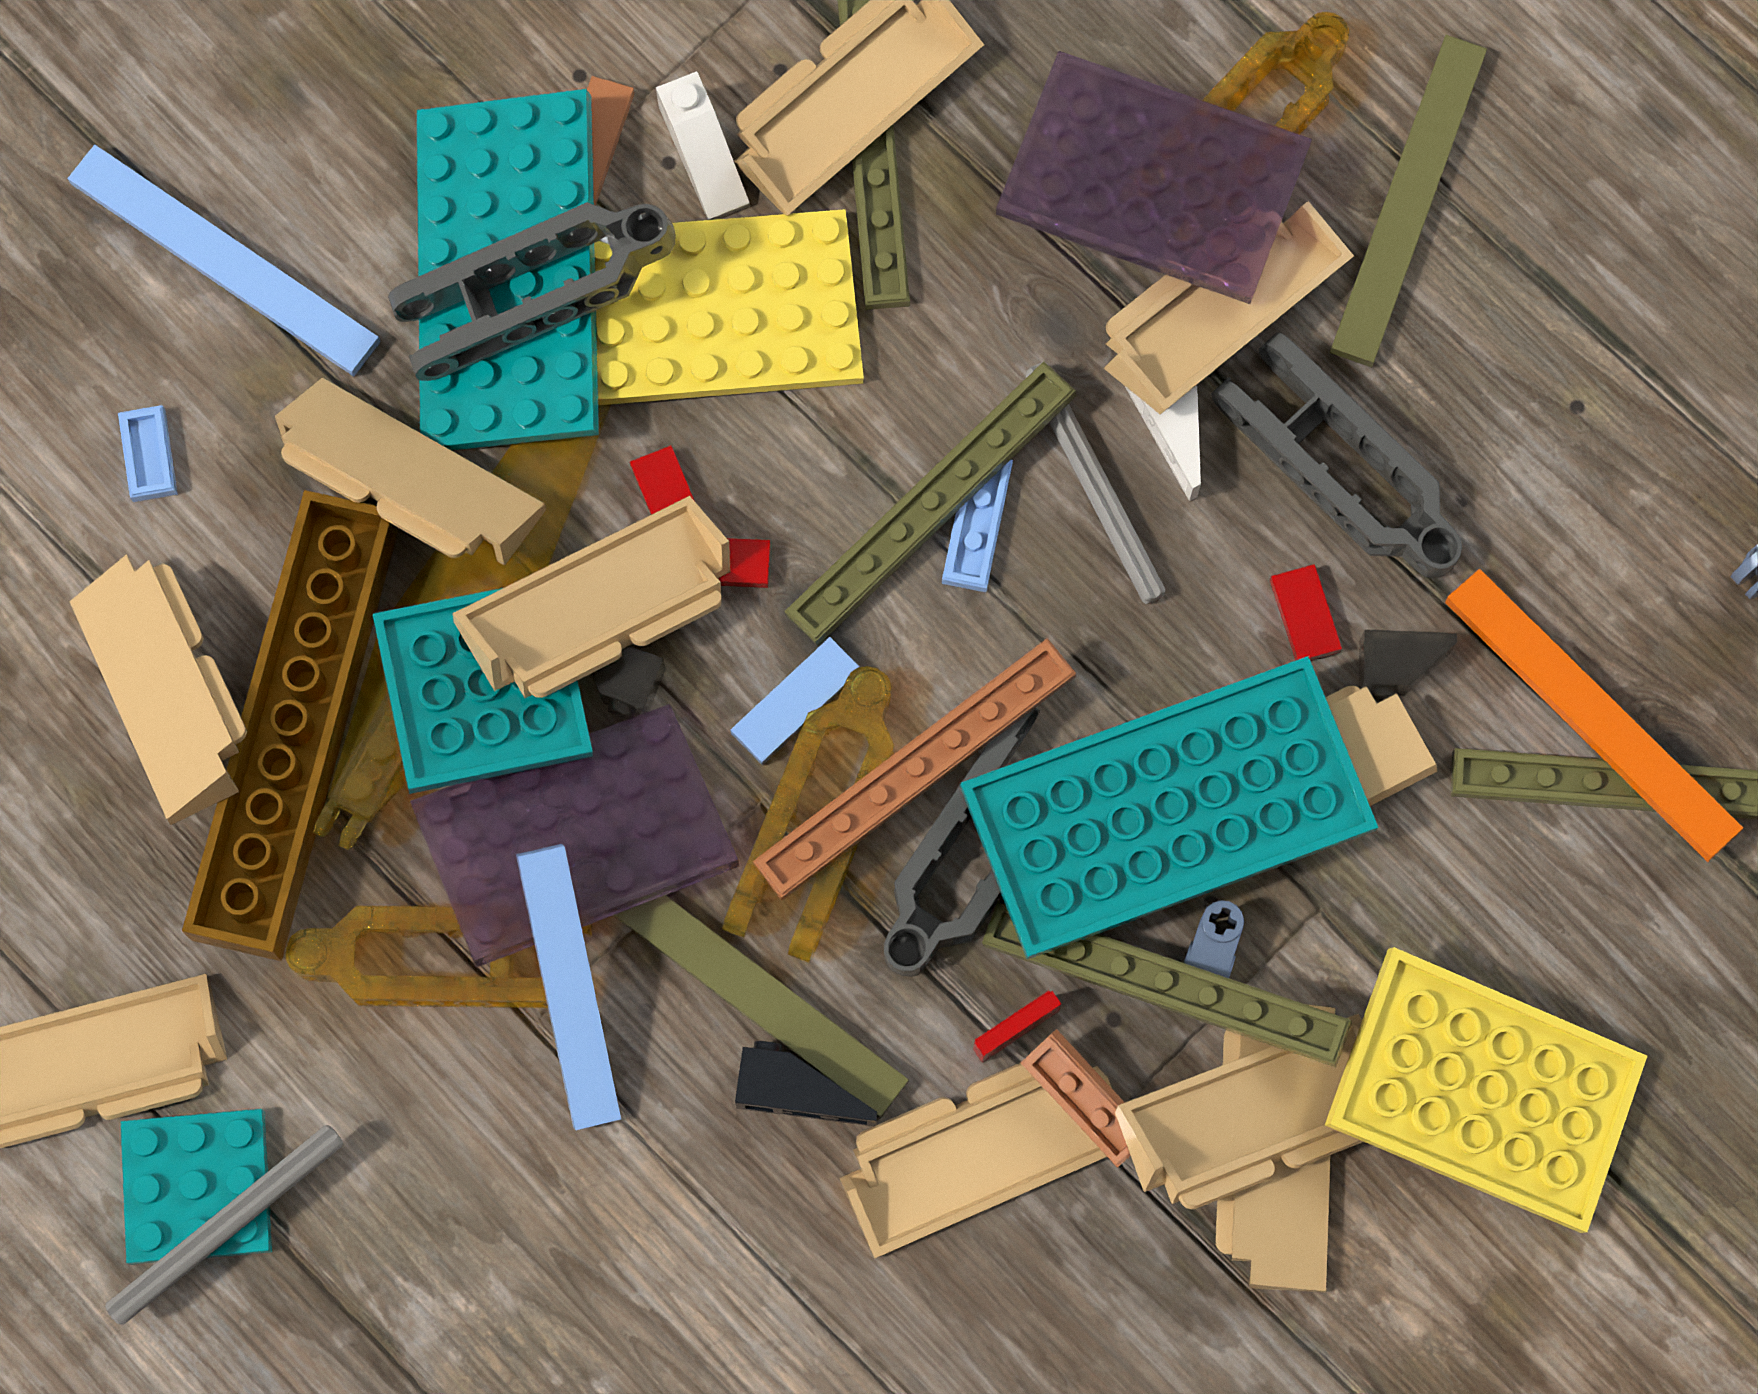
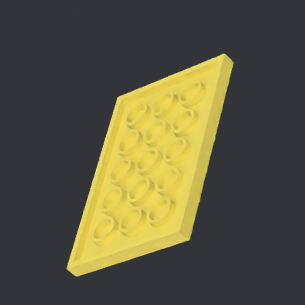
[594,209,864,405]
[1325,947,1647,1233]

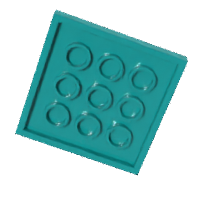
[373,588,593,794]

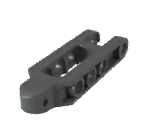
[388,202,676,381]
[1211,332,1462,578]
[884,708,1083,977]

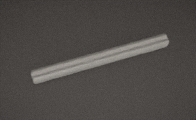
[1026,362,1165,604]
[105,1125,343,1325]

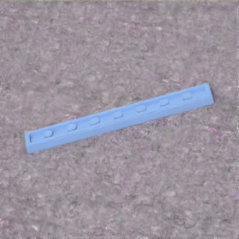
[67,144,380,377]

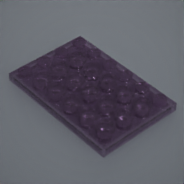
[996,51,1312,305]
[410,704,739,967]

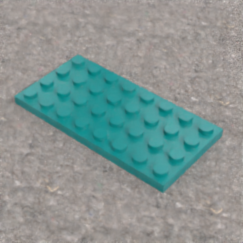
[417,89,599,450]
[960,656,1378,960]

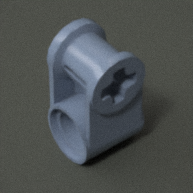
[1184,900,1244,978]

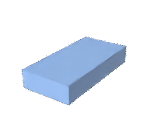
[118,405,178,502]

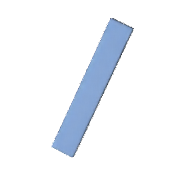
[516,844,621,1130]

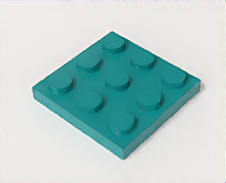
[121,1109,272,1265]

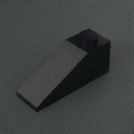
[735,1041,878,1127]

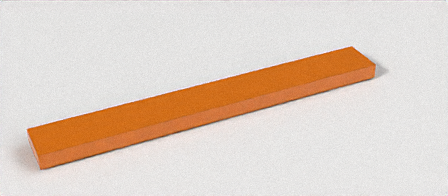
[1445,569,1743,862]

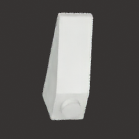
[656,71,750,220]
[1125,386,1201,501]

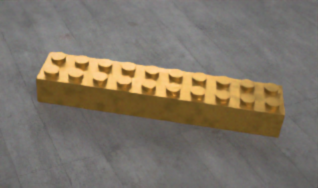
[182,490,399,962]

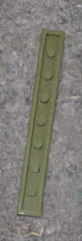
[837,0,910,310]
[1330,35,1487,368]
[784,361,1077,646]
[1451,748,1758,819]
[585,856,909,1119]
[982,900,1352,1067]

